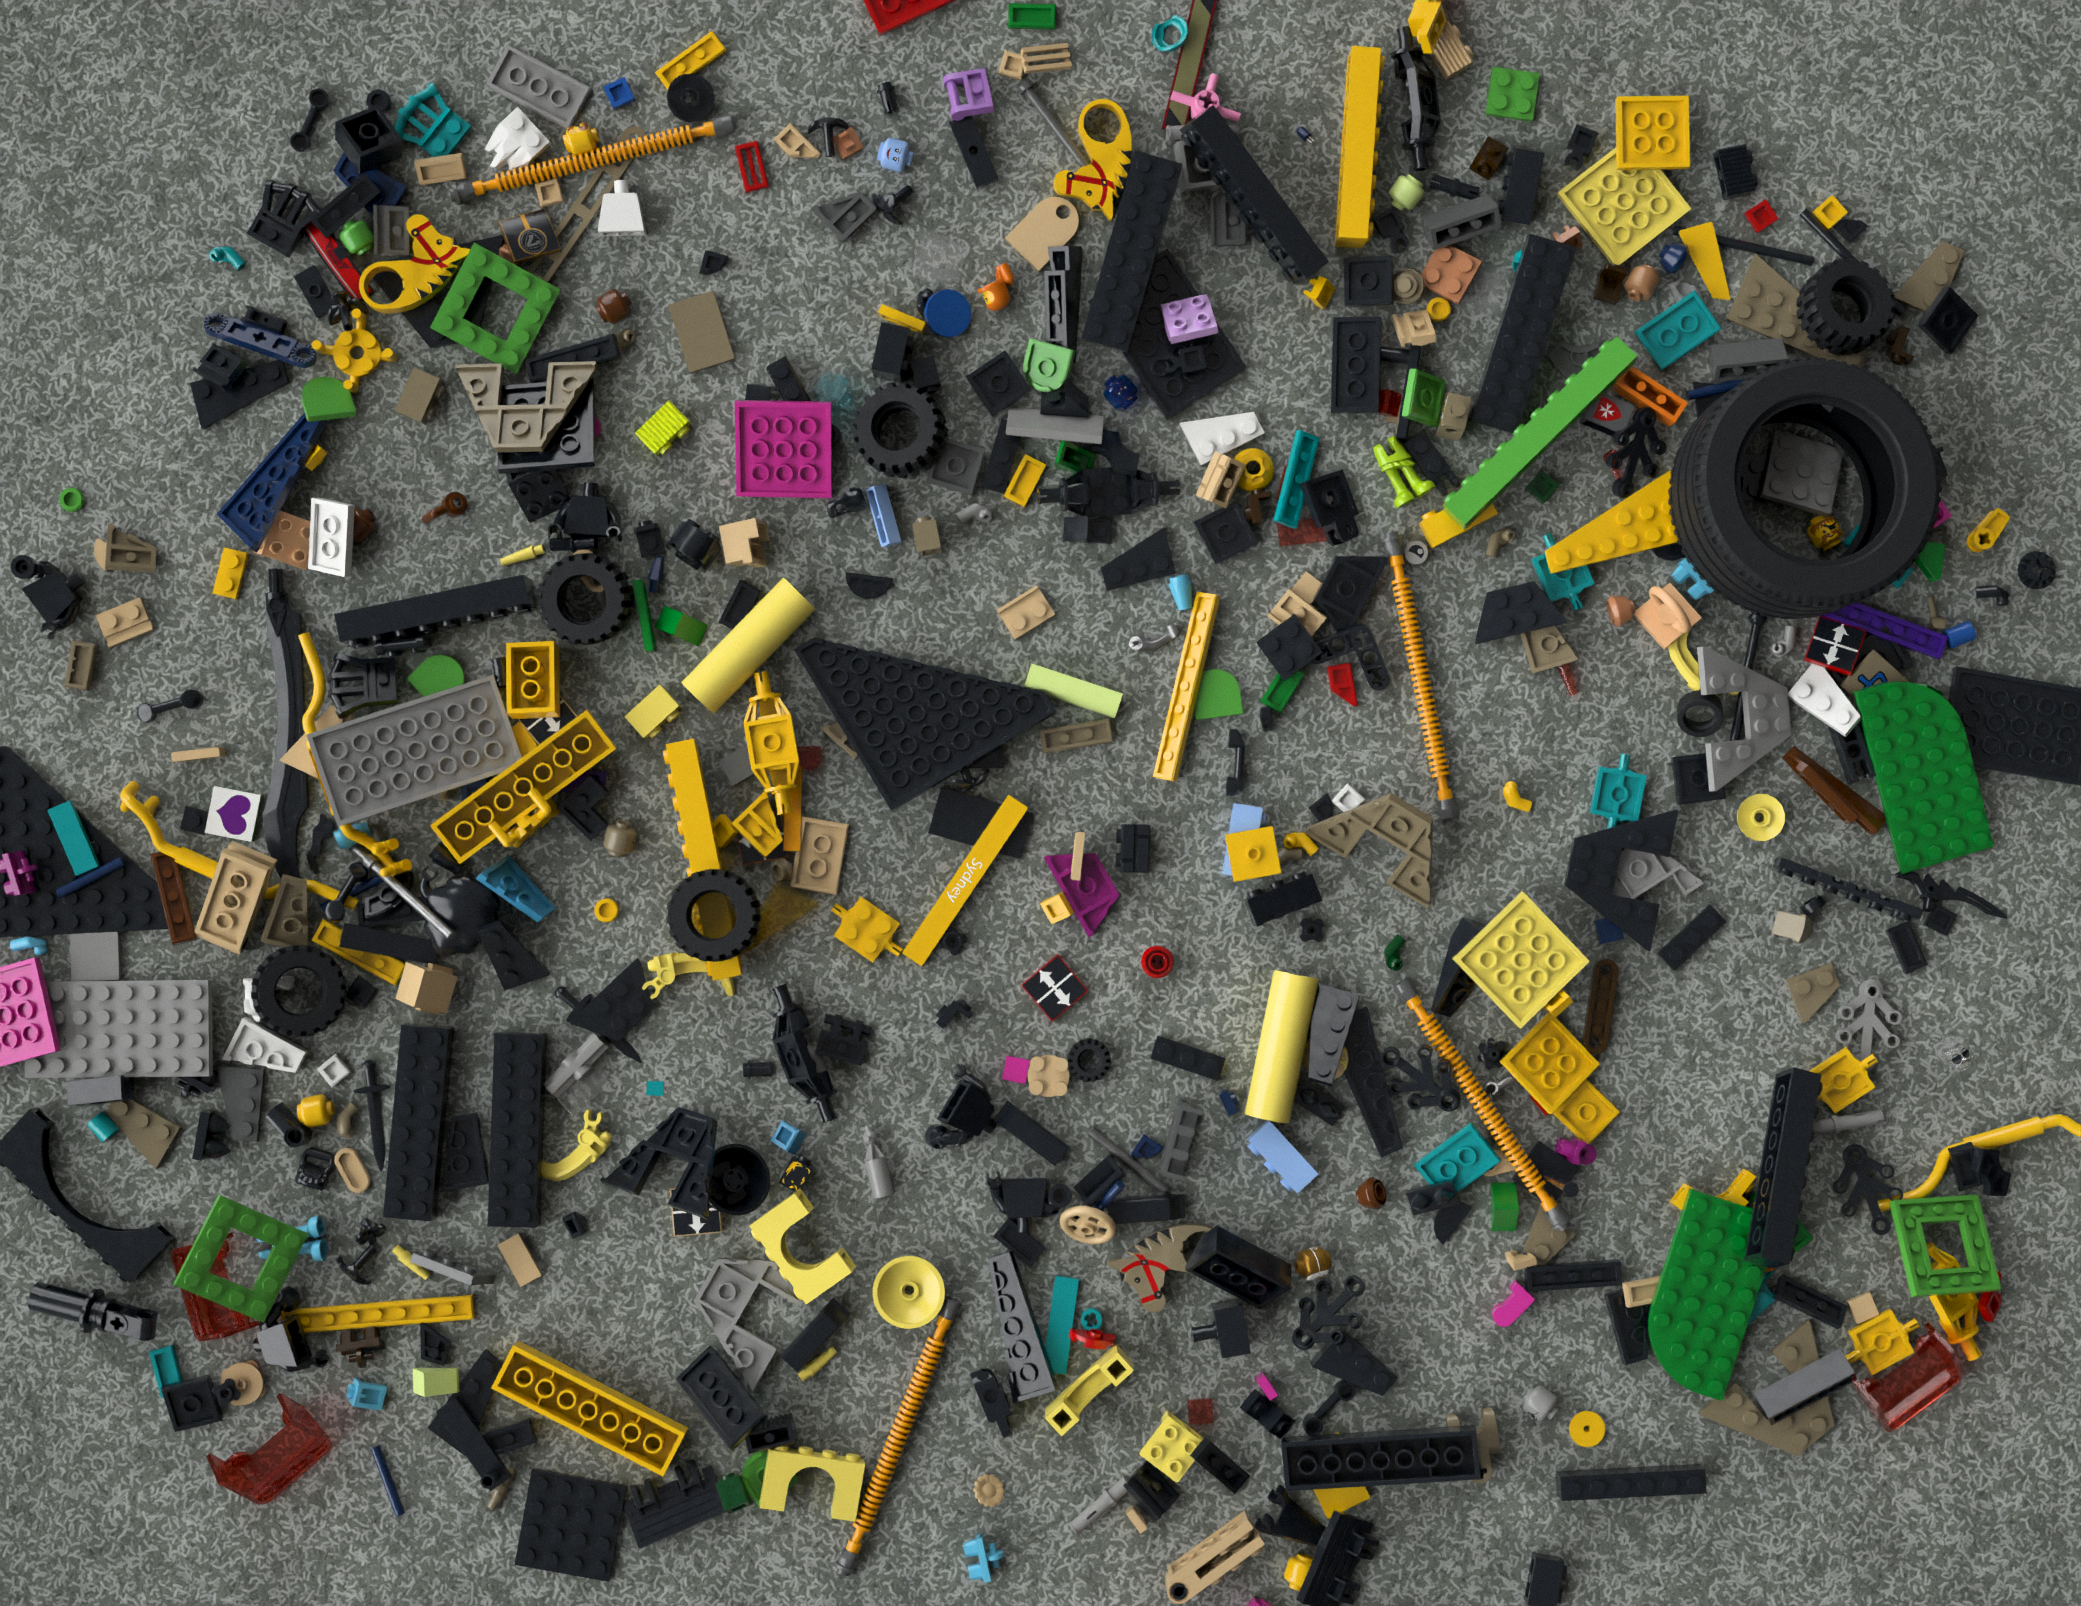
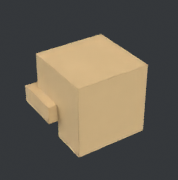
[719,518,770,568]
[396,962,457,1015]

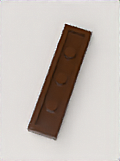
[150,852,197,946]

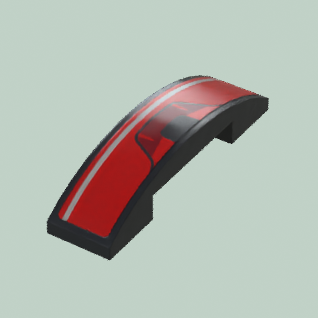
[304,224,375,302]

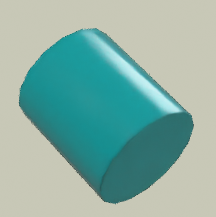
[87,1111,120,1143]

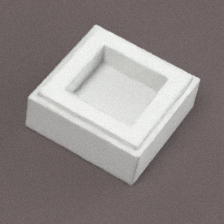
[1331,783,1365,812]
[317,1054,351,1087]

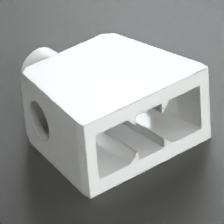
[598,180,647,236]

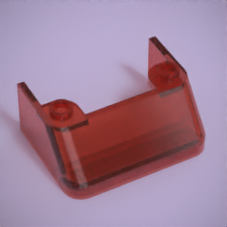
[171,1232,260,1341]
[1851,1322,1963,1432]
[206,1393,332,1505]

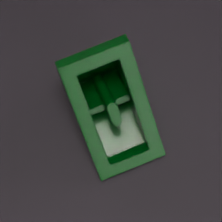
[1055,440,1097,473]
[1914,542,1945,583]
[655,606,708,646]
[1491,1183,1519,1231]

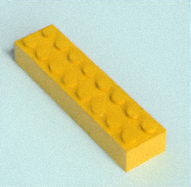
[1334,46,1385,249]
[430,709,617,864]
[491,1340,689,1476]

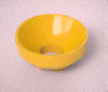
[1234,448,1274,491]

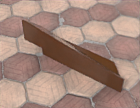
[1782,746,1886,835]

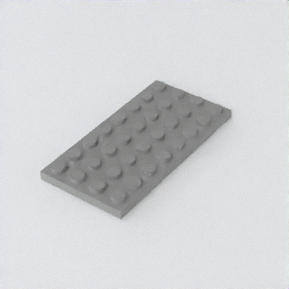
[306,675,522,827]
[25,979,213,1078]

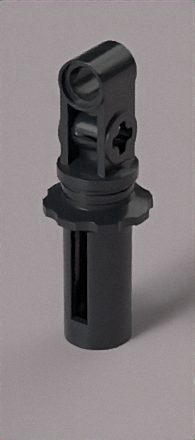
[28,1282,158,1341]

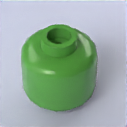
[339,218,374,256]

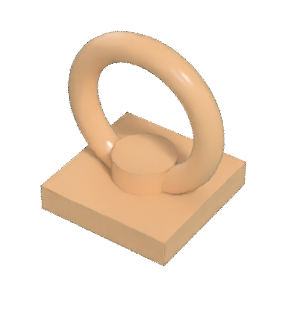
[1633,583,1702,650]

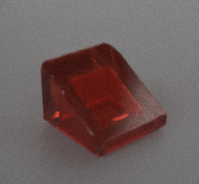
[1373,390,1402,417]

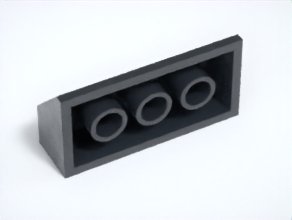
[1185,1225,1291,1309]

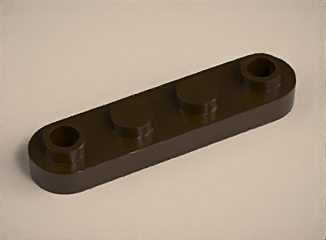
[1582,959,1619,1054]

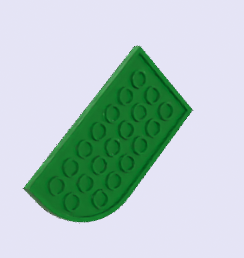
[1853,681,1994,874]
[1648,1188,1767,1401]

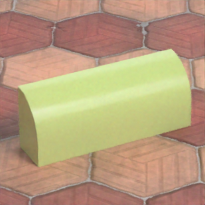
[1024,663,1123,718]

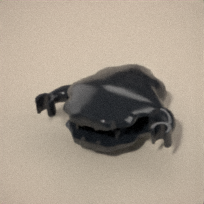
[419,866,522,957]

